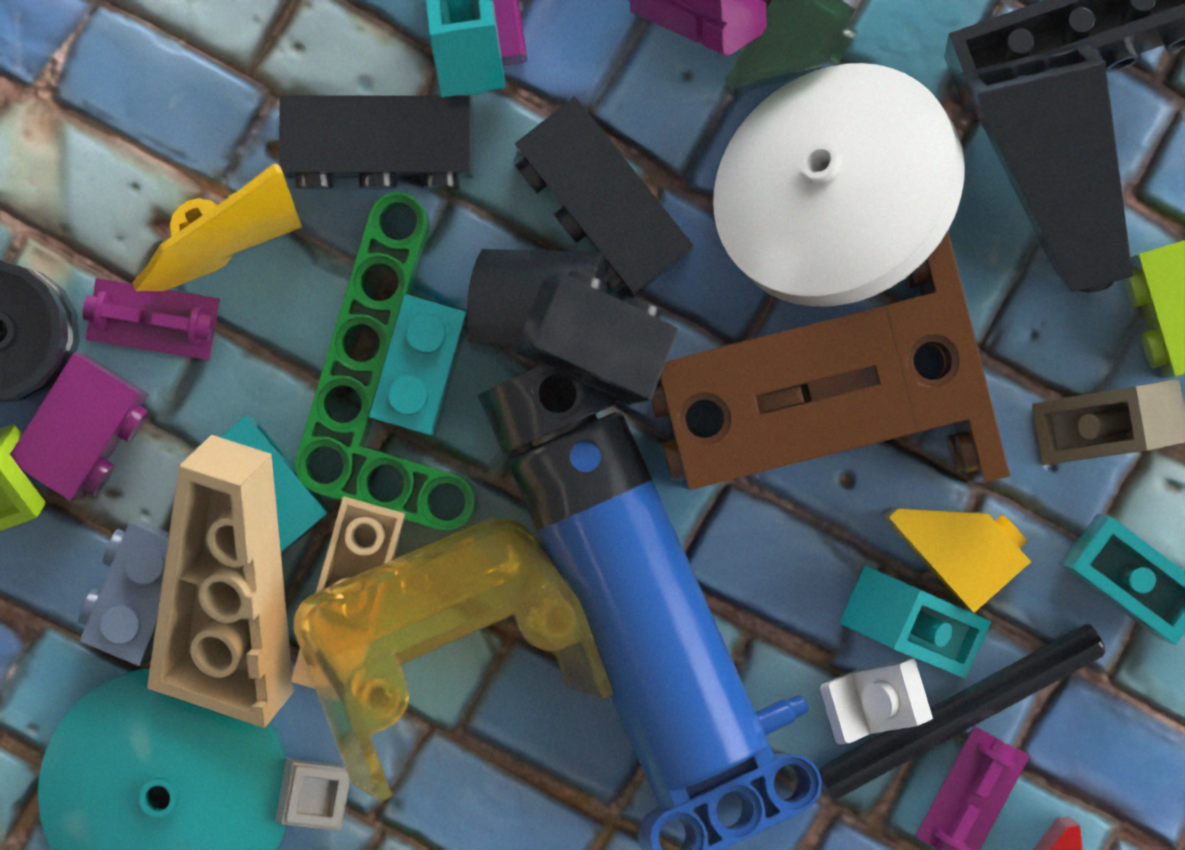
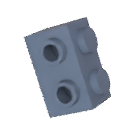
[78,521,169,666]

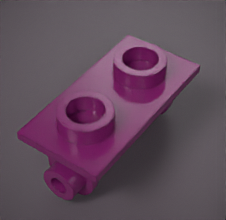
[82,278,220,360]
[915,726,1030,850]

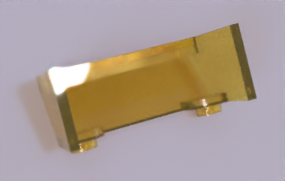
[294,517,614,801]

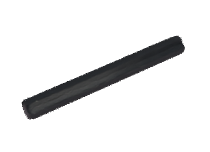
[819,624,1105,798]

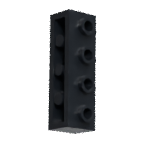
[944,0,1185,114]

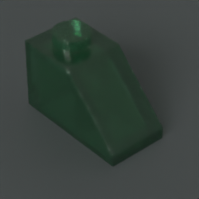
[722,0,858,94]

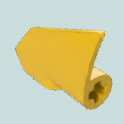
[132,164,302,291]

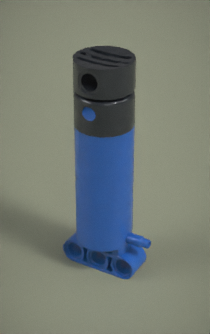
[477,365,822,850]

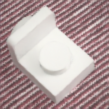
[820,658,933,745]

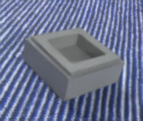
[275,758,352,831]

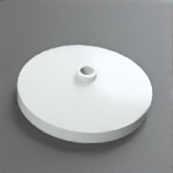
[713,63,965,307]

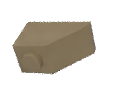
[1032,379,1185,466]

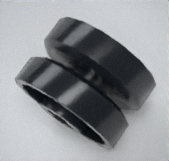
[0,260,80,402]

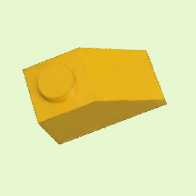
[882,507,1031,613]

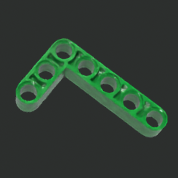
[295,192,478,531]

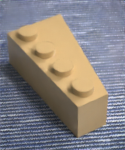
[147,435,294,728]

